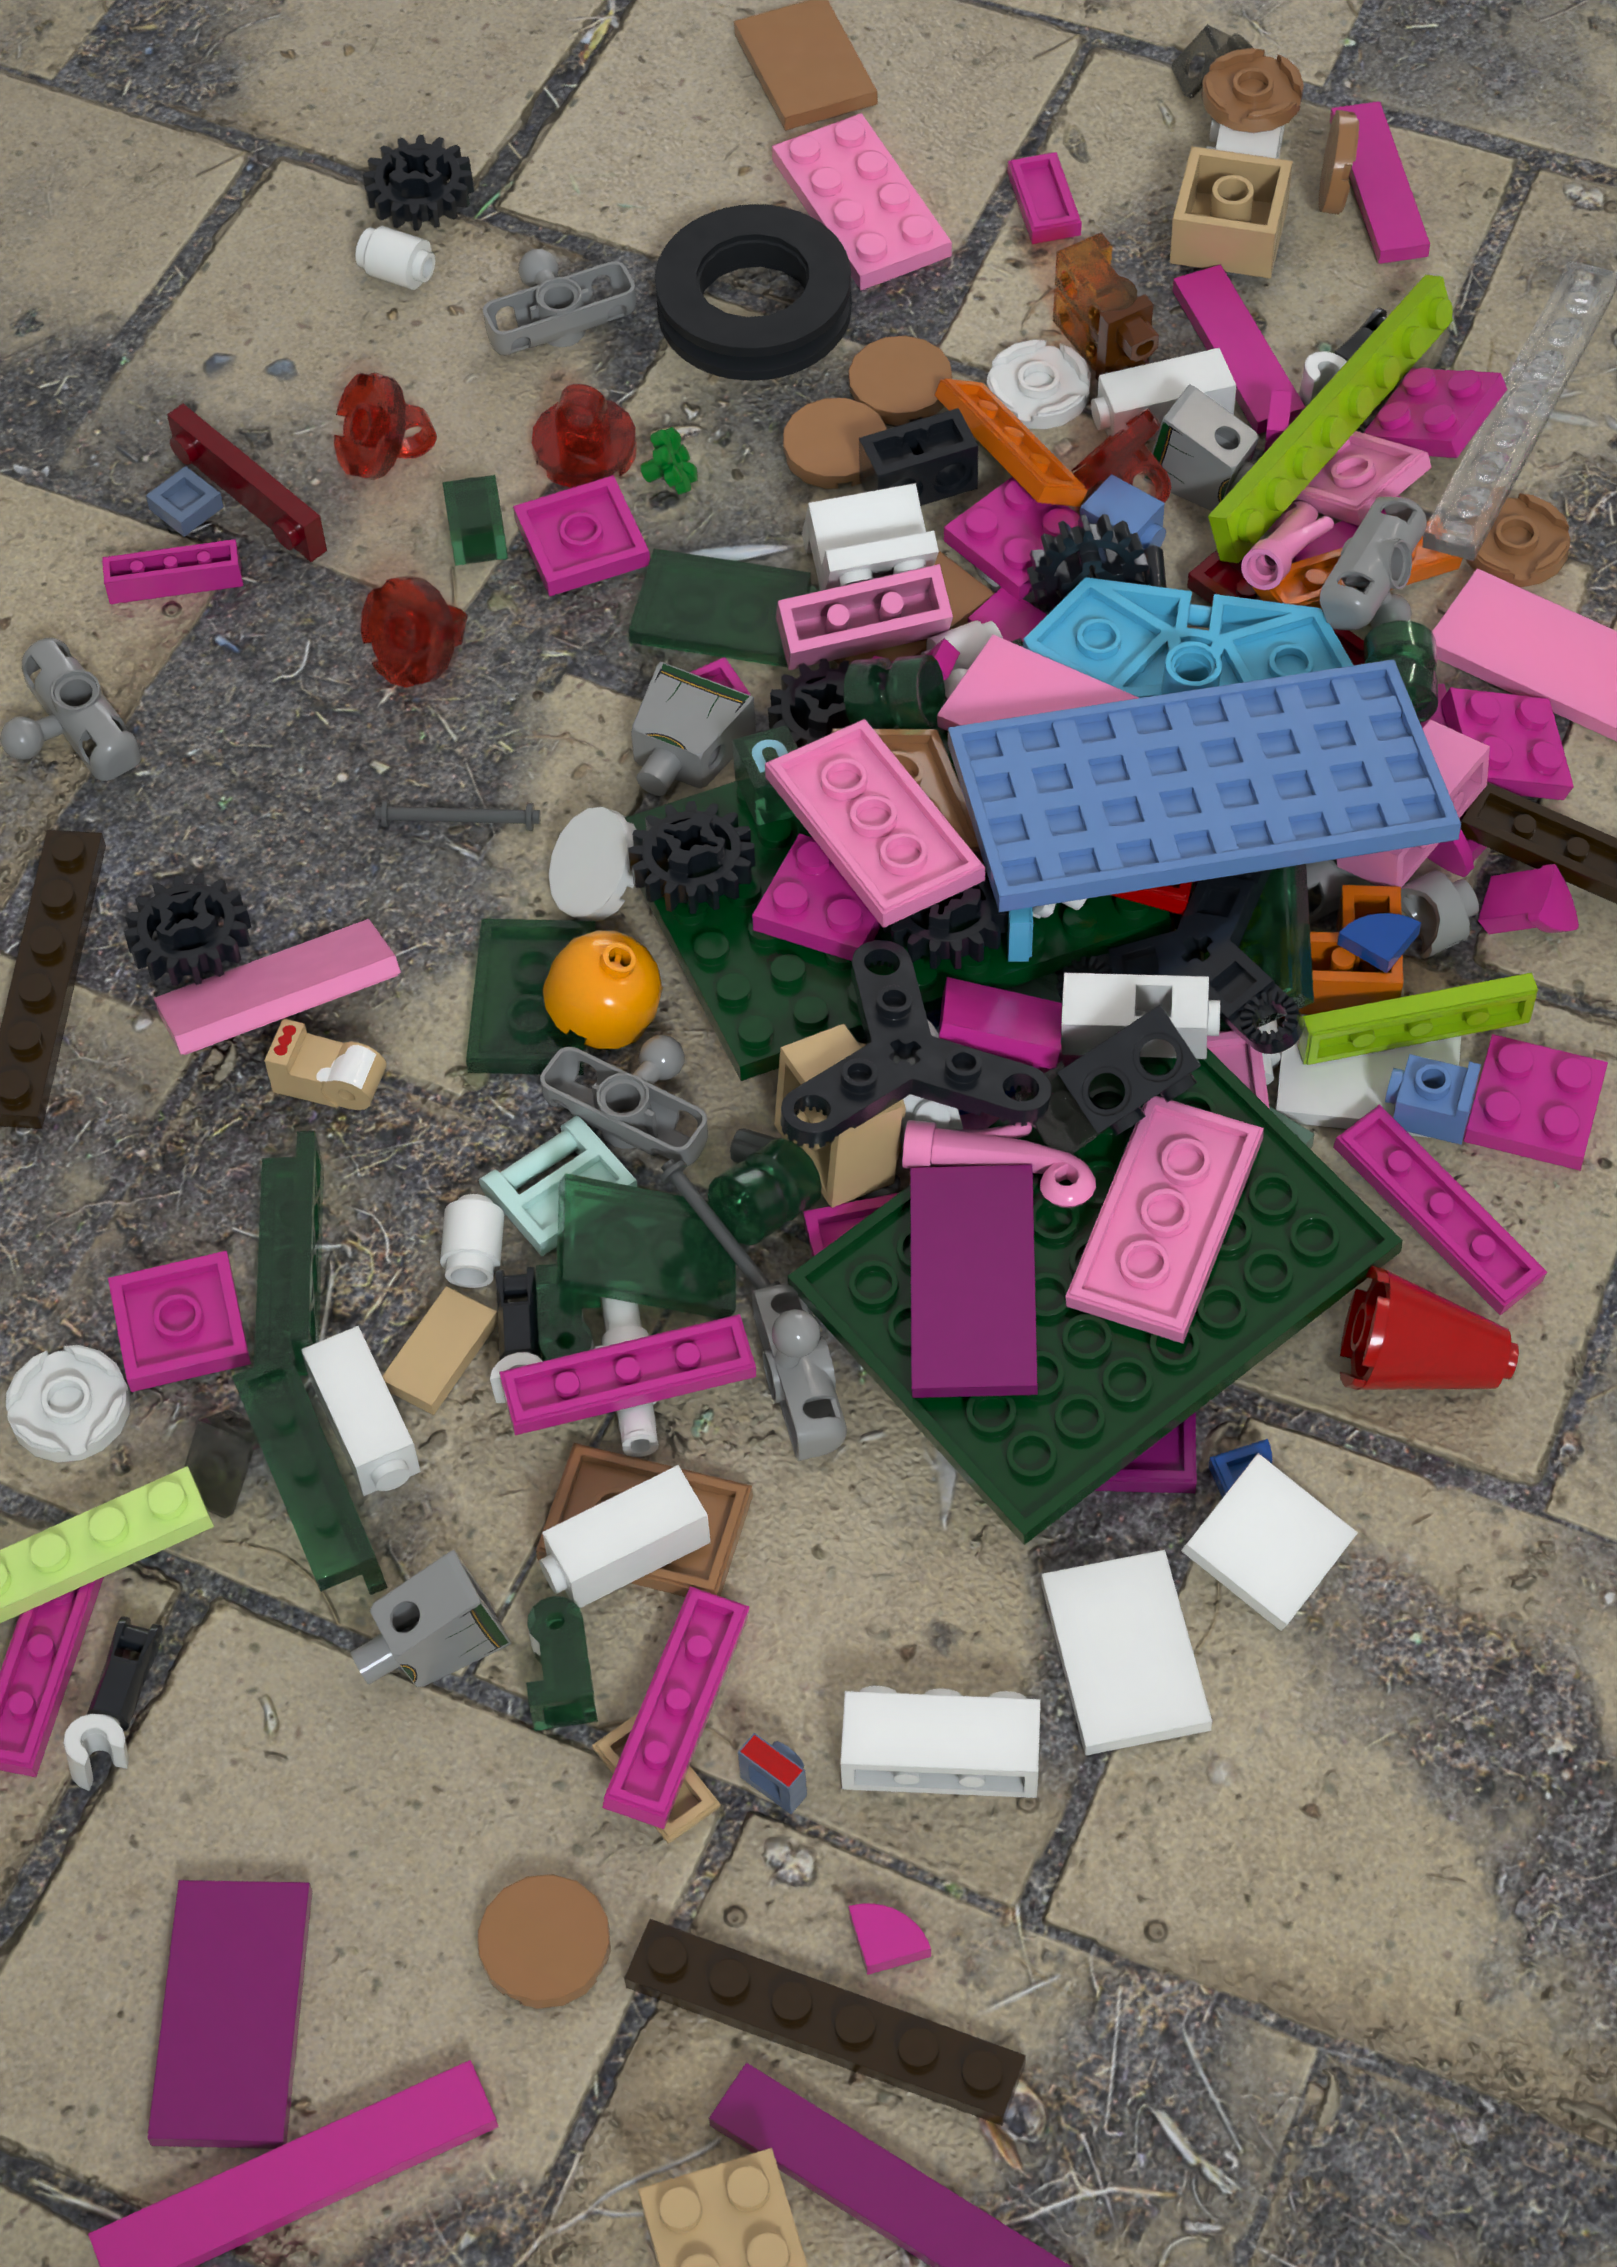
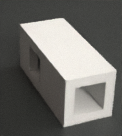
[1091,348,1236,449]
[1061,973,1220,1059]
[301,1326,421,1496]
[539,1465,711,1610]

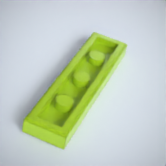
[1298,972,1538,1065]

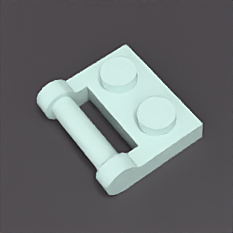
[479,1115,638,1256]

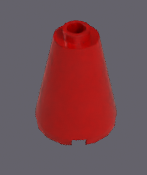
[1340,1266,1519,1390]

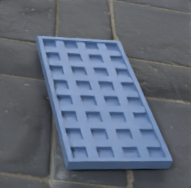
[948,659,1461,912]

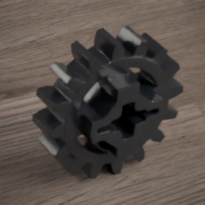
[363,135,474,231]
[1027,514,1149,614]
[768,659,888,753]
[628,801,756,914]
[883,863,1008,969]
[124,874,252,986]

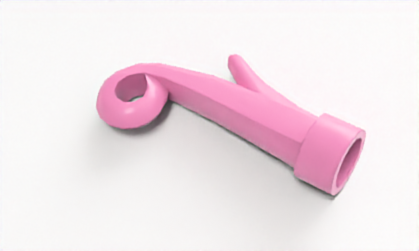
[1241,501,1334,590]
[902,1120,1096,1208]

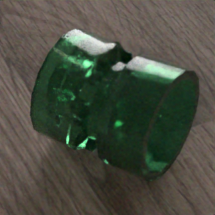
[1363,620,1438,723]
[844,655,946,729]
[708,1138,822,1246]

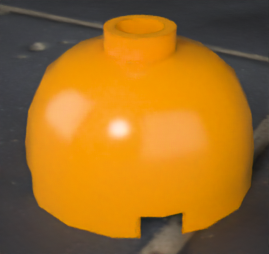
[543,930,663,1049]

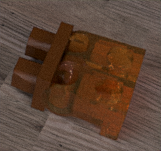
[1053,232,1159,381]

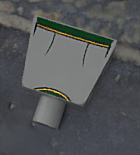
[1143,384,1259,511]
[631,661,756,796]
[350,1550,511,1687]

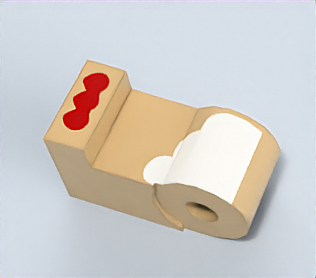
[264,1018,387,1110]

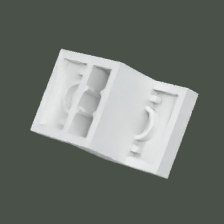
[802,483,939,591]

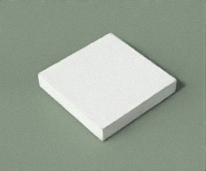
[1181,1453,1358,1631]

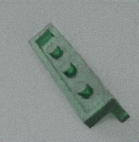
[254,1130,324,1378]
[232,1352,388,1595]

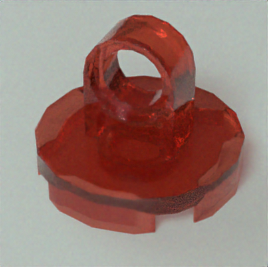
[334,372,437,480]
[532,384,637,488]
[1071,408,1171,503]
[361,575,468,688]

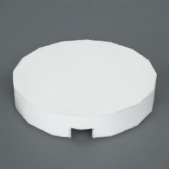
[987,339,1091,430]
[549,807,637,922]
[6,1345,130,1463]

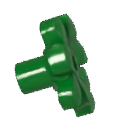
[640,427,698,495]

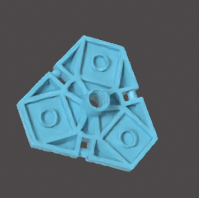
[1023,577,1354,698]

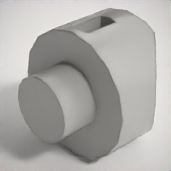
[1401,870,1479,959]

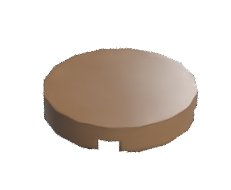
[1201,48,1304,133]
[1318,110,1359,215]
[848,336,952,426]
[783,398,887,489]
[1461,493,1571,587]
[478,1874,611,2009]

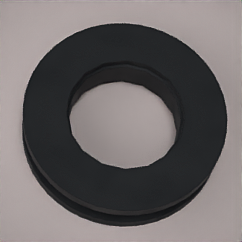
[655,204,852,381]

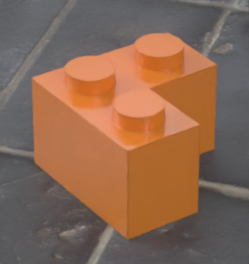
[1279,885,1403,1019]

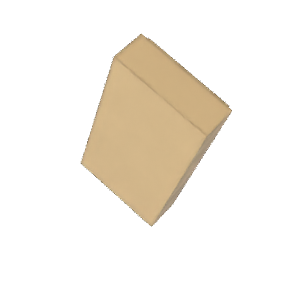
[382,1286,498,1415]

